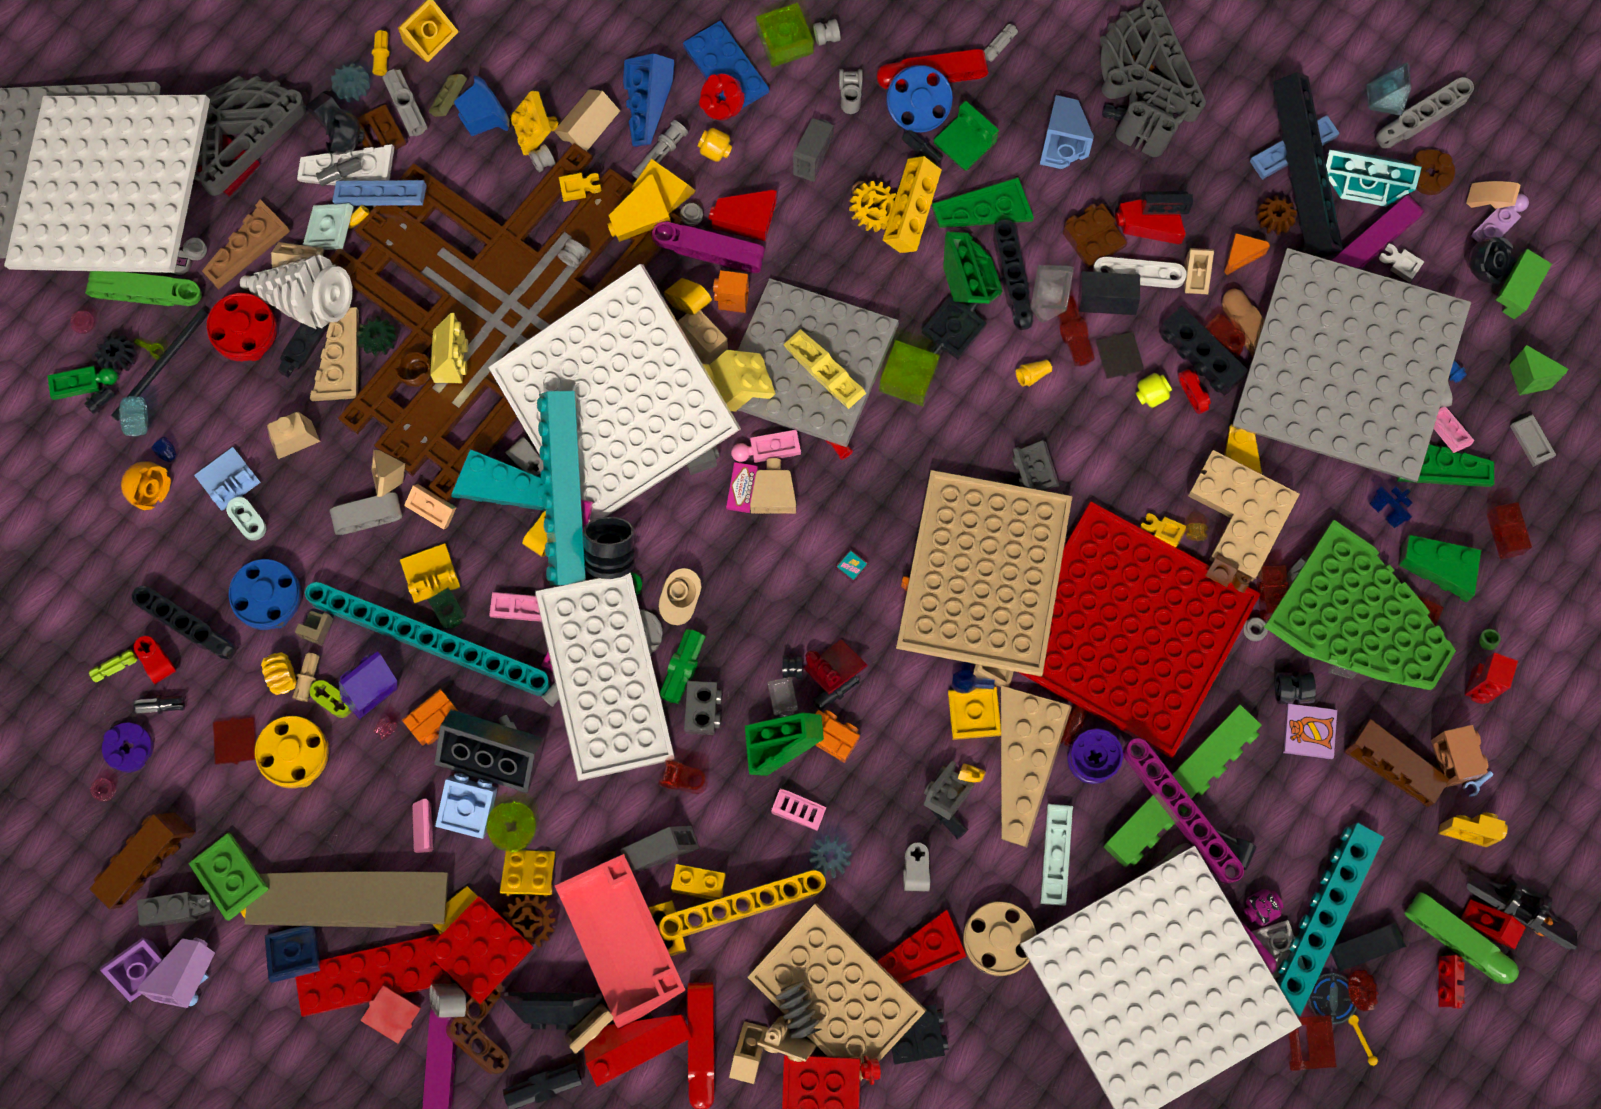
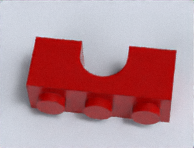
[1464,652,1518,704]

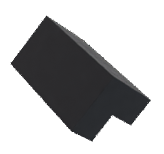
[1078,271,1140,315]

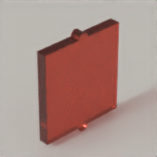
[213,717,256,765]

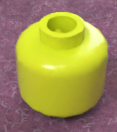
[1135,373,1172,408]

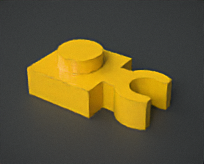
[559,173,601,202]
[1141,513,1186,548]

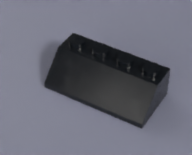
[434,710,544,793]

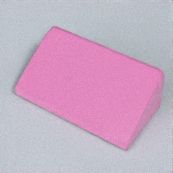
[413,799,433,853]

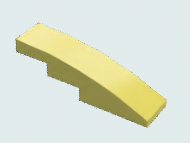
[783,329,866,409]

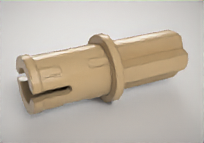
[292,653,319,702]

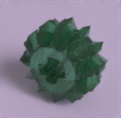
[356,316,397,357]

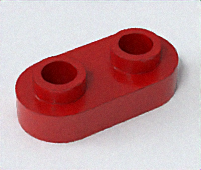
[1178,369,1211,414]

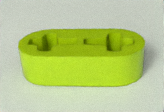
[309,680,351,718]

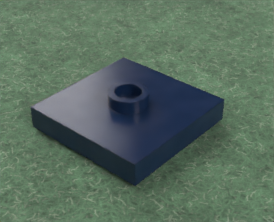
[265,926,321,983]

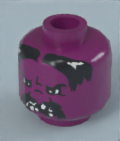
[1244,889,1284,926]

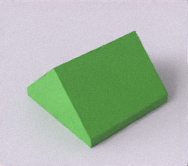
[1510,345,1568,395]

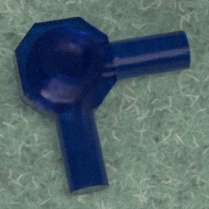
[952,661,995,694]

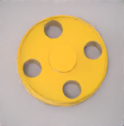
[255,716,329,788]

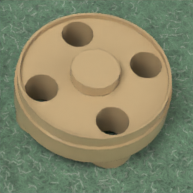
[963,902,1036,976]

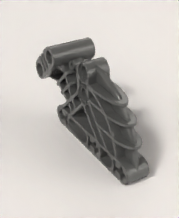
[1100,0,1206,157]
[192,76,306,196]

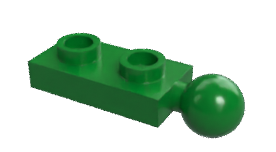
[47,366,118,400]

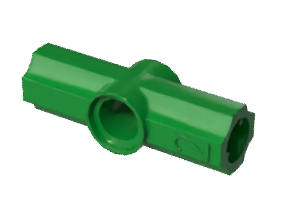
[659,629,706,704]

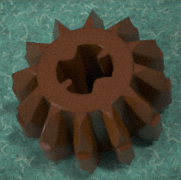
[1256,195,1297,236]

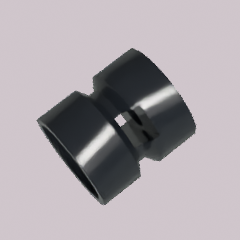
[1275,672,1316,704]

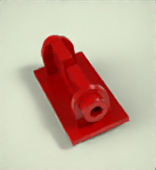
[1438,955,1465,1009]

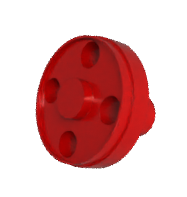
[207,293,277,361]

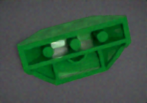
[943,232,1003,304]

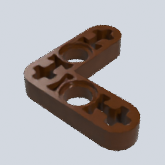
[446,984,509,1075]

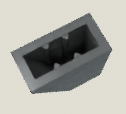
[793,118,834,182]
[620,826,700,873]

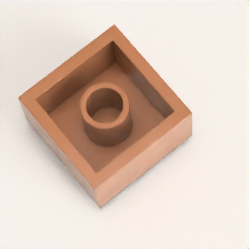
[1431,725,1488,787]

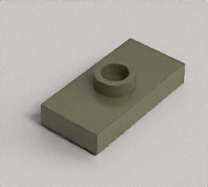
[429,74,467,117]

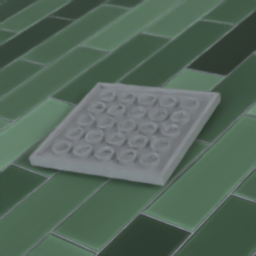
[738,278,899,447]

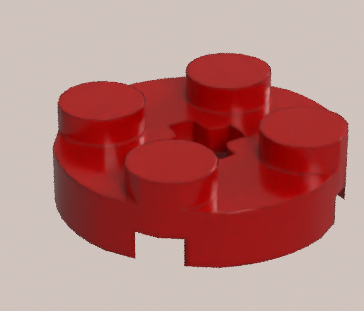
[699,74,744,121]

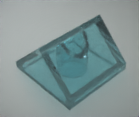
[1367,62,1411,116]

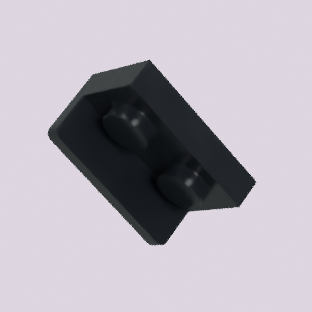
[1141,191,1193,215]

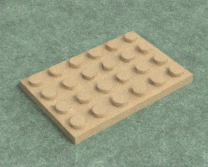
[748,903,926,1080]

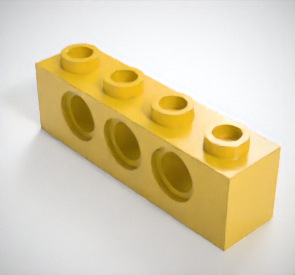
[883,156,942,253]

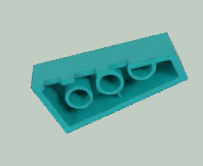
[451,449,546,511]

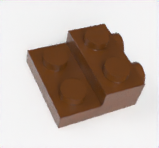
[1063,203,1127,269]

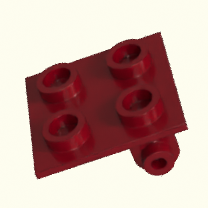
[803,639,868,694]

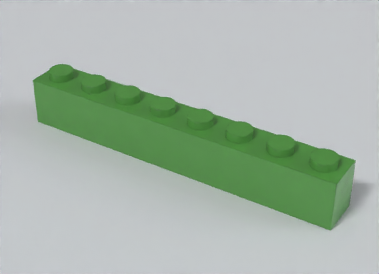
[1103,705,1262,867]

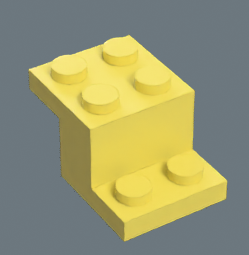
[703,350,776,412]

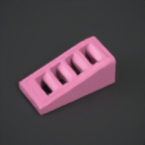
[771,788,826,831]

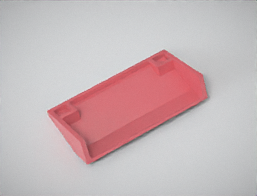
[555,854,685,1028]

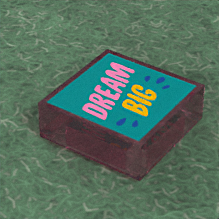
[835,549,869,584]

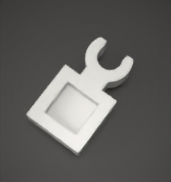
[1379,244,1424,283]

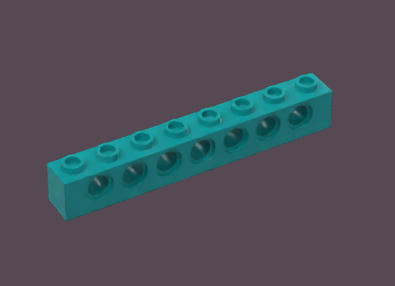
[1276,823,1384,1017]

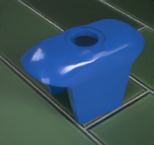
[454,75,509,136]

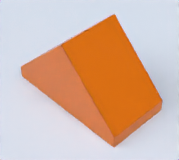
[1224,234,1270,275]

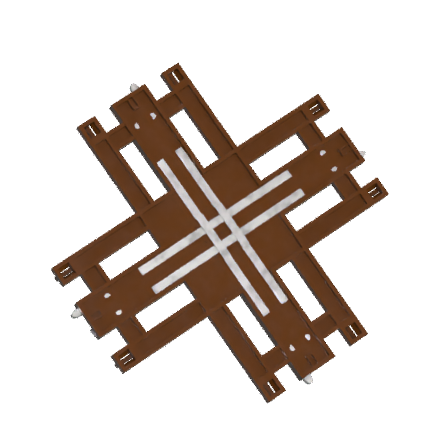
[329,143,682,503]

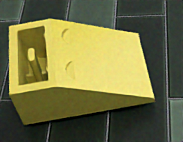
[431,313,468,383]

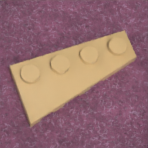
[310,307,359,401]

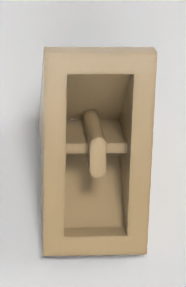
[1184,248,1214,294]
[371,450,405,497]

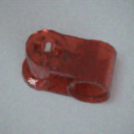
[1204,314,1246,358]
[658,760,708,794]

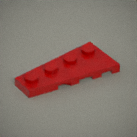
[877,910,967,984]

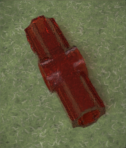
[1053,295,1095,367]

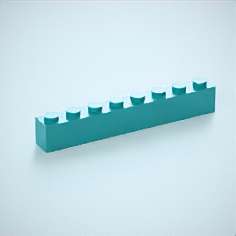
[537,391,585,586]

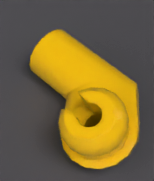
[348,205,370,229]

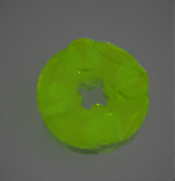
[487,802,536,853]

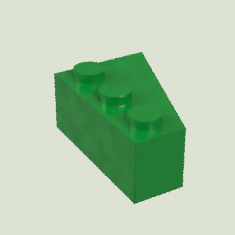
[1399,535,1481,602]
[745,713,824,776]

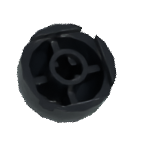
[326,108,364,155]
[1469,237,1515,284]

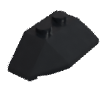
[500,992,604,1030]

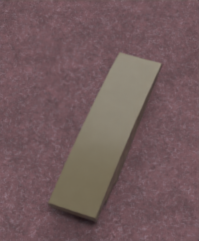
[245,872,448,928]

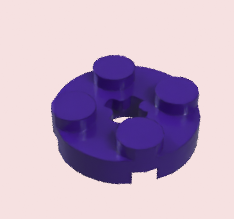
[102,723,154,773]

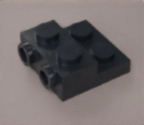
[891,1004,949,1065]

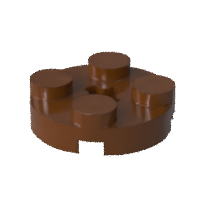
[1410,150,1455,195]

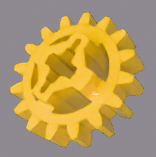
[849,181,896,232]

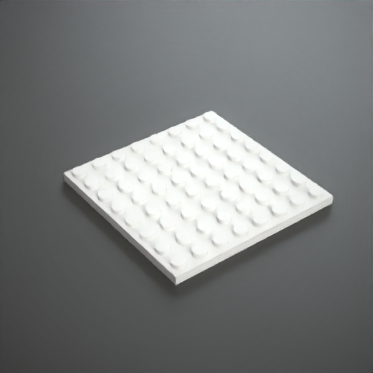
[4,95,210,273]
[488,264,741,522]
[1021,846,1302,1109]

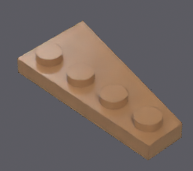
[202,200,290,290]

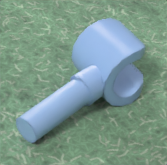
[1463,771,1493,797]

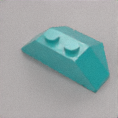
[1326,149,1421,207]

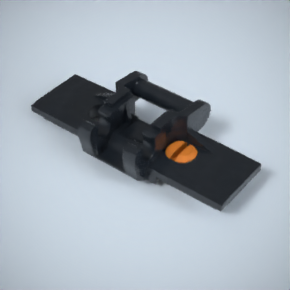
[1466,868,1577,950]

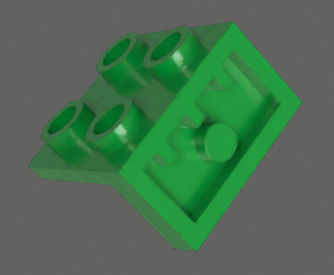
[934,101,999,171]

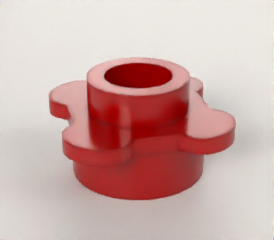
[861,1055,881,1085]

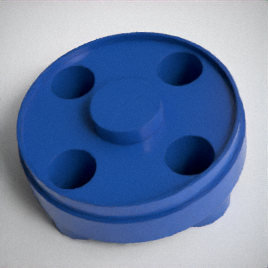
[886,65,953,132]
[229,559,301,630]

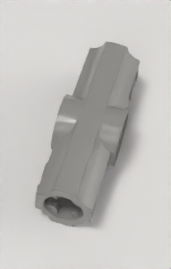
[382,69,427,136]

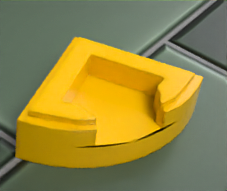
[958,763,986,782]

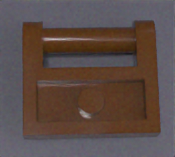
[357,105,407,150]

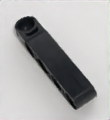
[993,220,1034,330]
[132,585,236,660]

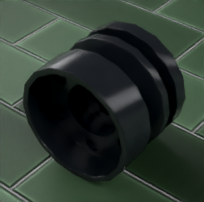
[583,517,635,579]

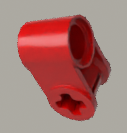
[134,636,176,684]

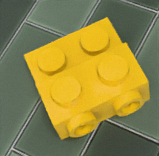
[1438,812,1508,847]

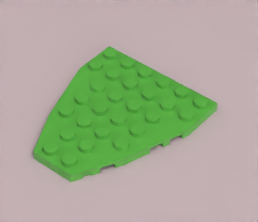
[1264,520,1456,690]

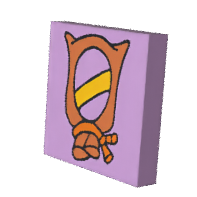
[1283,704,1337,759]

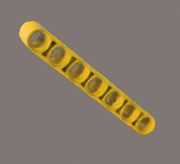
[658,870,826,941]

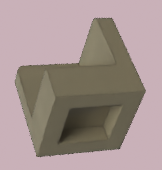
[295,611,333,646]

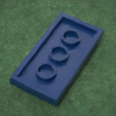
[683,21,769,108]

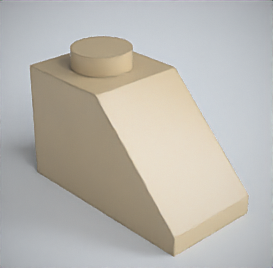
[729,1021,768,1084]

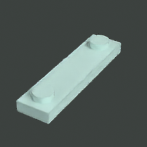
[1040,804,1073,906]

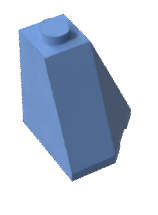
[1040,95,1094,169]

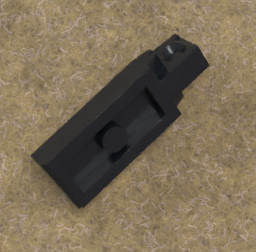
[278,321,327,378]

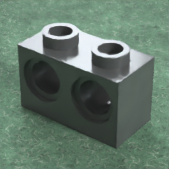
[684,681,722,735]

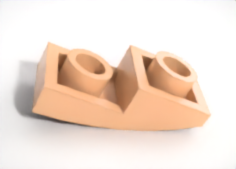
[1466,181,1521,209]

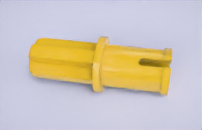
[372,30,390,76]

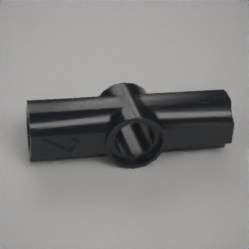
[503,1063,583,1109]

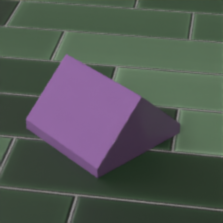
[100,938,164,1002]

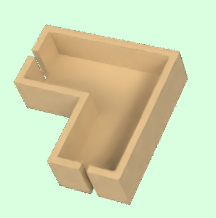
[1188,450,1300,582]

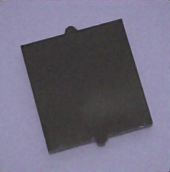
[1096,332,1144,379]

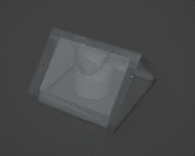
[1031,265,1074,323]

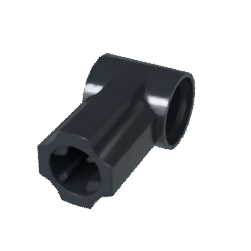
[1209,829,1257,870]

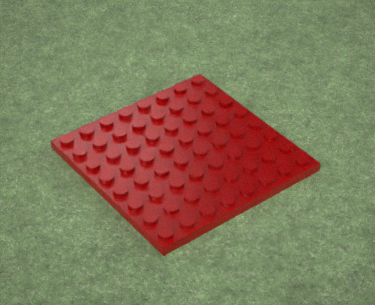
[1018,502,1260,758]

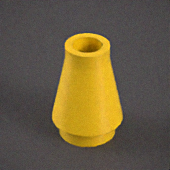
[1016,359,1052,386]

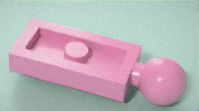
[731,430,801,463]

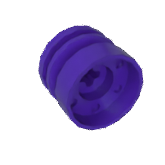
[1067,729,1123,784]

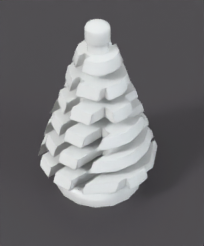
[240,255,352,329]

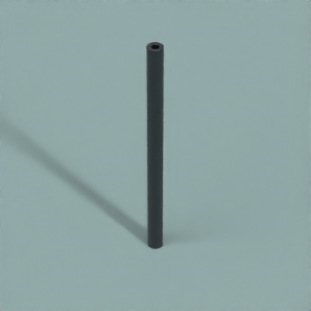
[111,309,208,421]

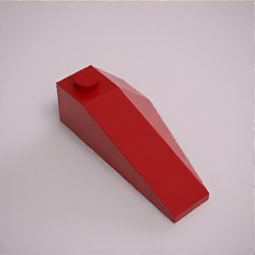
[584,1014,693,1087]

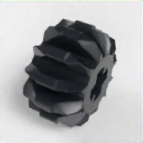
[95,334,137,375]

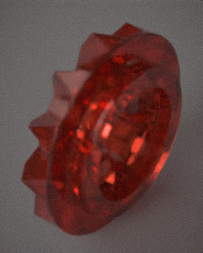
[1348,970,1379,1011]

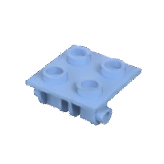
[194,447,261,511]

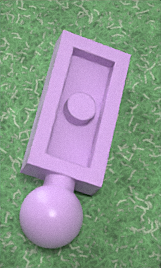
[1471,194,1529,242]

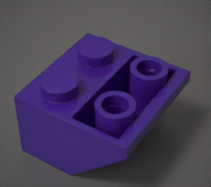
[339,651,397,719]

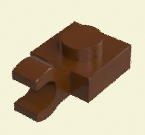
[1206,554,1252,593]

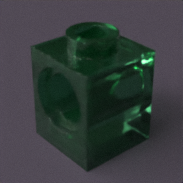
[427,587,466,629]

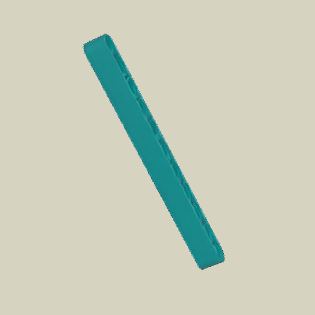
[305,582,551,696]

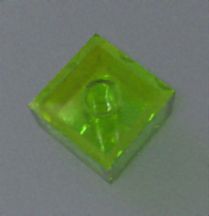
[756,3,814,68]
[879,340,940,406]

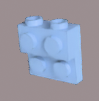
[435,773,498,839]

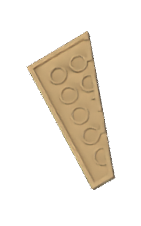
[1001,686,1072,848]

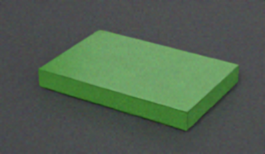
[188,832,269,921]

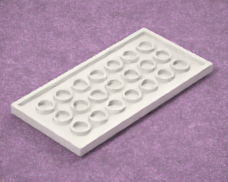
[535,573,674,781]

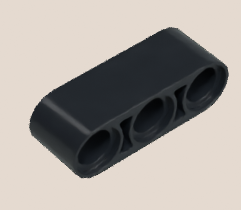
[1331,923,1406,972]

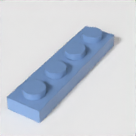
[1250,116,1340,180]
[332,180,426,206]

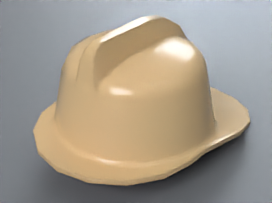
[659,568,701,625]

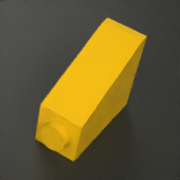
[607,174,671,242]

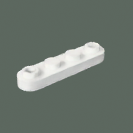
[1093,257,1187,288]

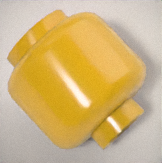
[697,128,732,162]

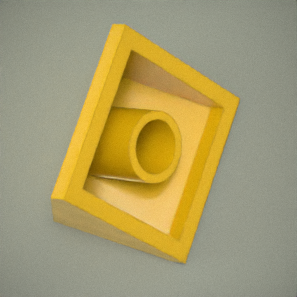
[398,0,458,62]
[632,159,695,214]

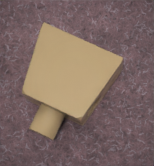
[267,412,320,459]
[750,458,796,514]

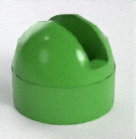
[1479,629,1501,650]

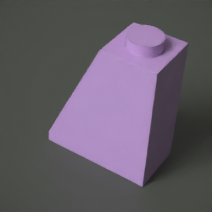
[137,938,215,1008]

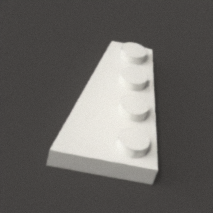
[297,144,394,186]

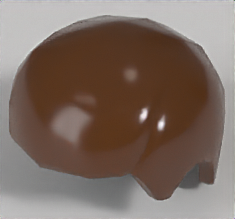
[394,352,431,387]

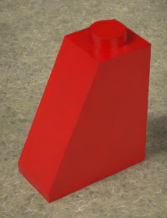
[709,190,777,241]
[1115,199,1186,244]

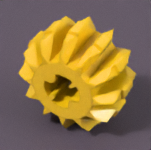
[261,652,297,695]

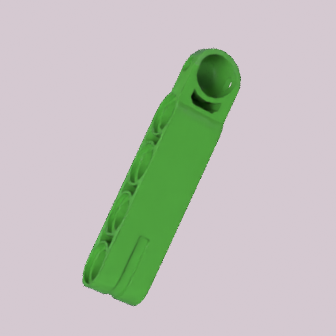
[86,271,202,306]
[1404,892,1519,984]

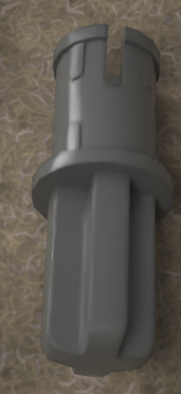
[316,157,363,187]

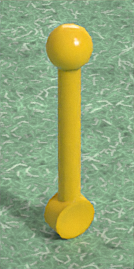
[1347,1015,1378,1066]

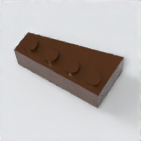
[1344,719,1450,807]
[89,813,196,910]

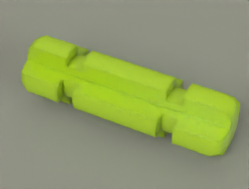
[89,650,137,682]

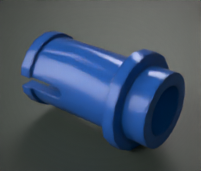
[1449,360,1467,383]

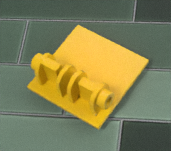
[400,544,460,603]
[500,850,555,897]

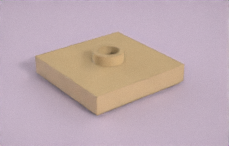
[565,1003,613,1053]

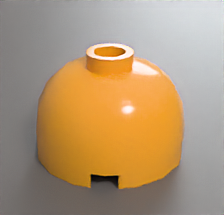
[121,461,171,510]

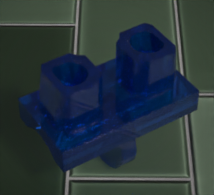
[1370,486,1413,529]

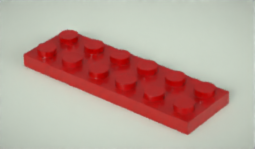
[295,934,452,1017]

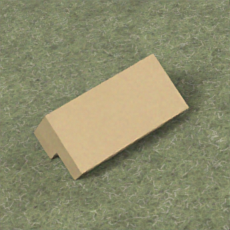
[554,90,620,152]

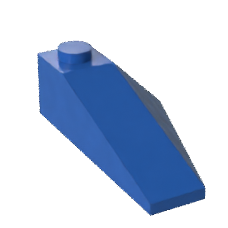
[623,53,674,147]

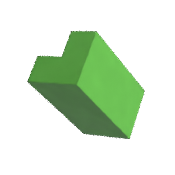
[1495,249,1552,319]

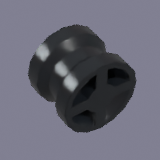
[782,655,802,680]

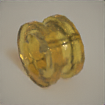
[1186,523,1208,541]

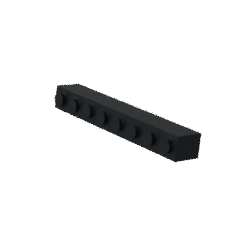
[1273,72,1343,258]

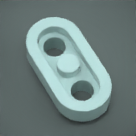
[226,497,266,540]

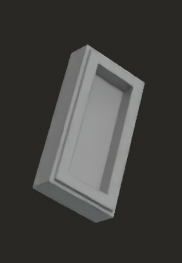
[1510,415,1556,467]

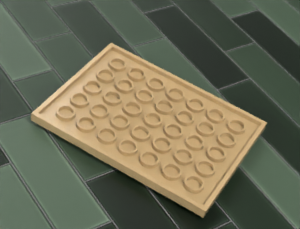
[896,470,1072,676]

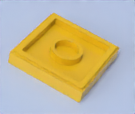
[948,687,1001,740]

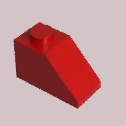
[1460,900,1526,949]

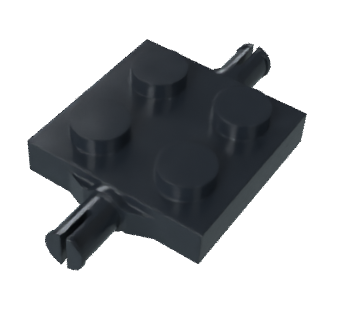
[921,296,987,360]

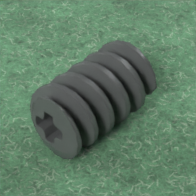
[776,981,822,1038]

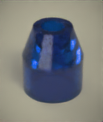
[151,437,177,463]

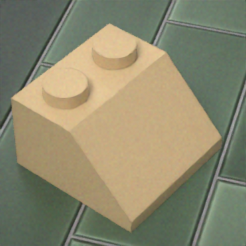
[678,310,728,364]

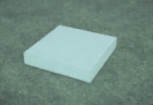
[303,203,353,250]

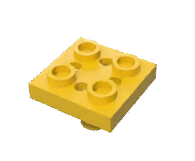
[511,91,558,155]

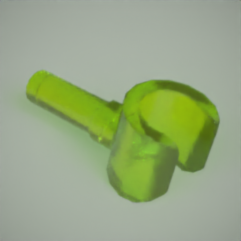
[134,338,165,360]

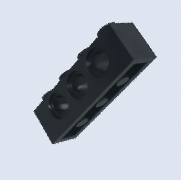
[1159,306,1249,396]

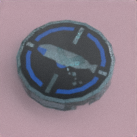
[1307,973,1358,1025]

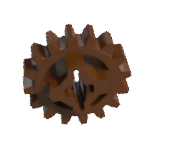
[502,895,557,947]

